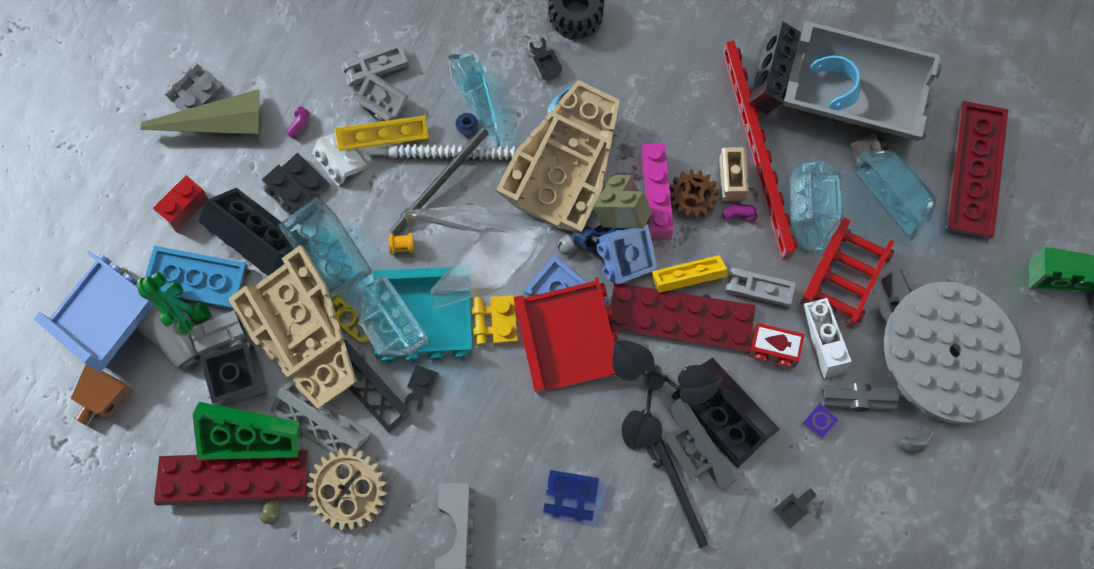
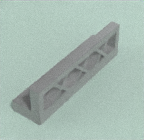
[270,380,371,456]

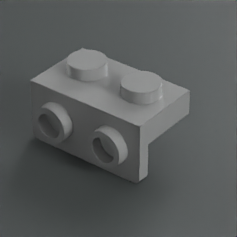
[351,73,409,121]

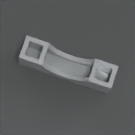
[435,483,475,569]

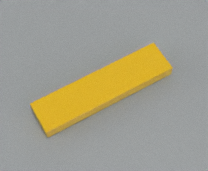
[334,116,429,151]

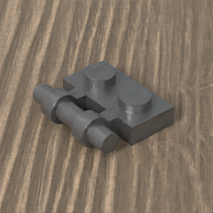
[163,62,224,111]

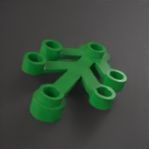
[137,272,211,335]

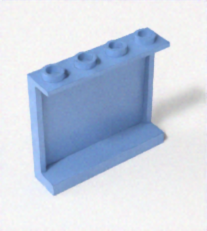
[34,251,155,373]

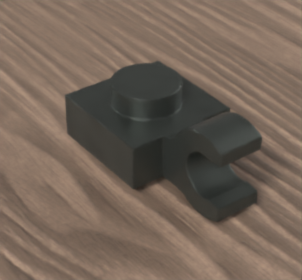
[773,488,817,529]

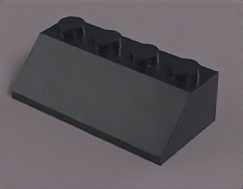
[198,187,306,276]
[671,357,780,468]

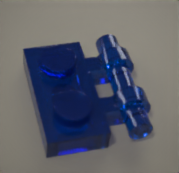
[543,470,599,522]

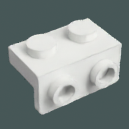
[312,133,367,186]

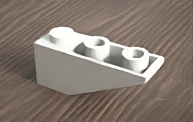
[804,298,852,379]

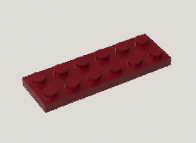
[945,101,1009,239]
[609,283,756,353]
[154,450,309,506]

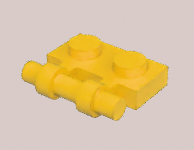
[472,295,518,346]

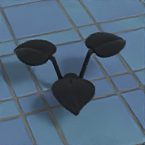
[612,340,722,450]

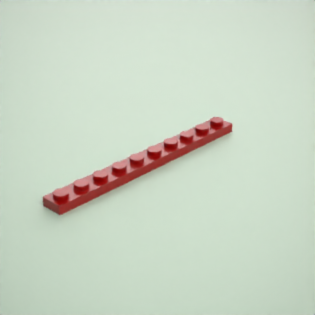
[723,40,797,259]

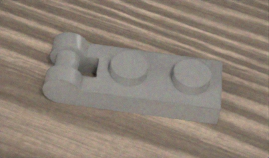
[341,43,409,87]
[725,268,796,307]

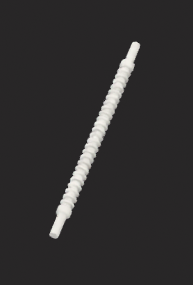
[365,144,517,160]

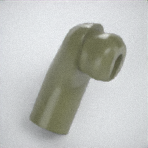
[259,501,280,524]

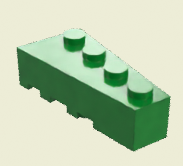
[1028,247,1094,293]
[192,402,302,460]

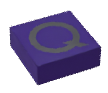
[803,404,838,439]

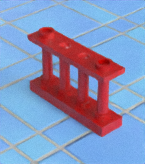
[800,216,895,328]

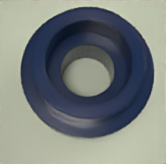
[455,113,479,135]

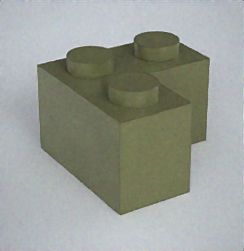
[593,175,652,229]

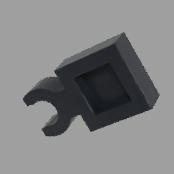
[529,37,562,80]
[405,365,439,411]

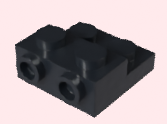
[261,153,330,216]

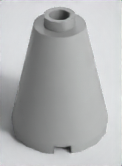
[137,307,198,369]

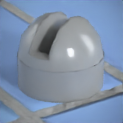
[558,235,578,255]

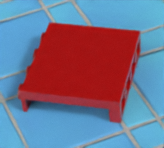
[513,277,618,394]

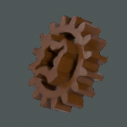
[669,169,719,220]

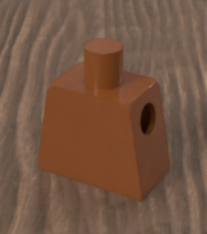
[71,364,133,426]

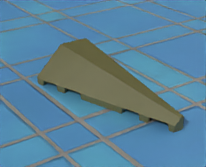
[140,90,260,135]

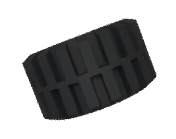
[548,0,604,39]

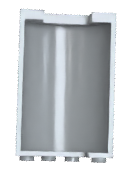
[782,21,942,141]

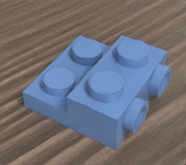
[597,224,658,284]

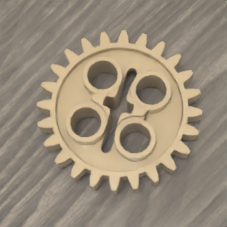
[306,448,388,530]

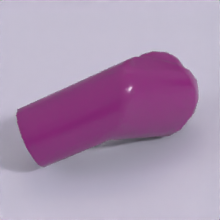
[285,106,310,139]
[721,203,758,222]

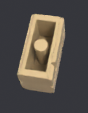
[719,147,749,201]

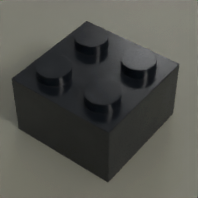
[200,342,266,406]

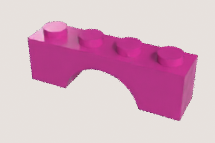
[640,143,674,241]

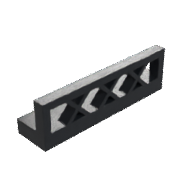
[344,339,411,433]

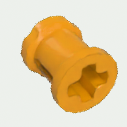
[389,233,414,255]

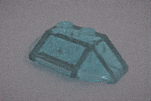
[789,159,843,252]
[358,274,430,357]

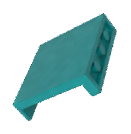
[373,266,473,363]

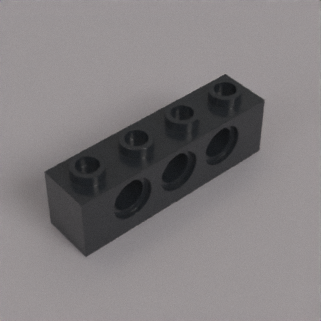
[748,21,801,114]

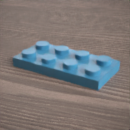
[145,246,247,310]

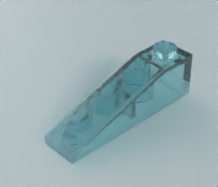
[448,54,500,148]

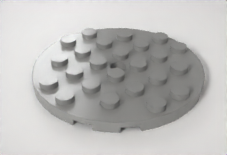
[884,282,1023,424]

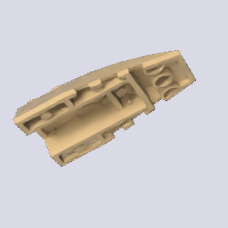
[496,80,620,233]
[228,245,357,409]

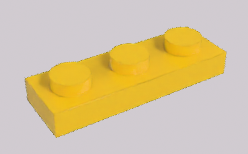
[652,255,728,293]

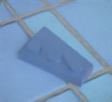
[523,256,609,306]

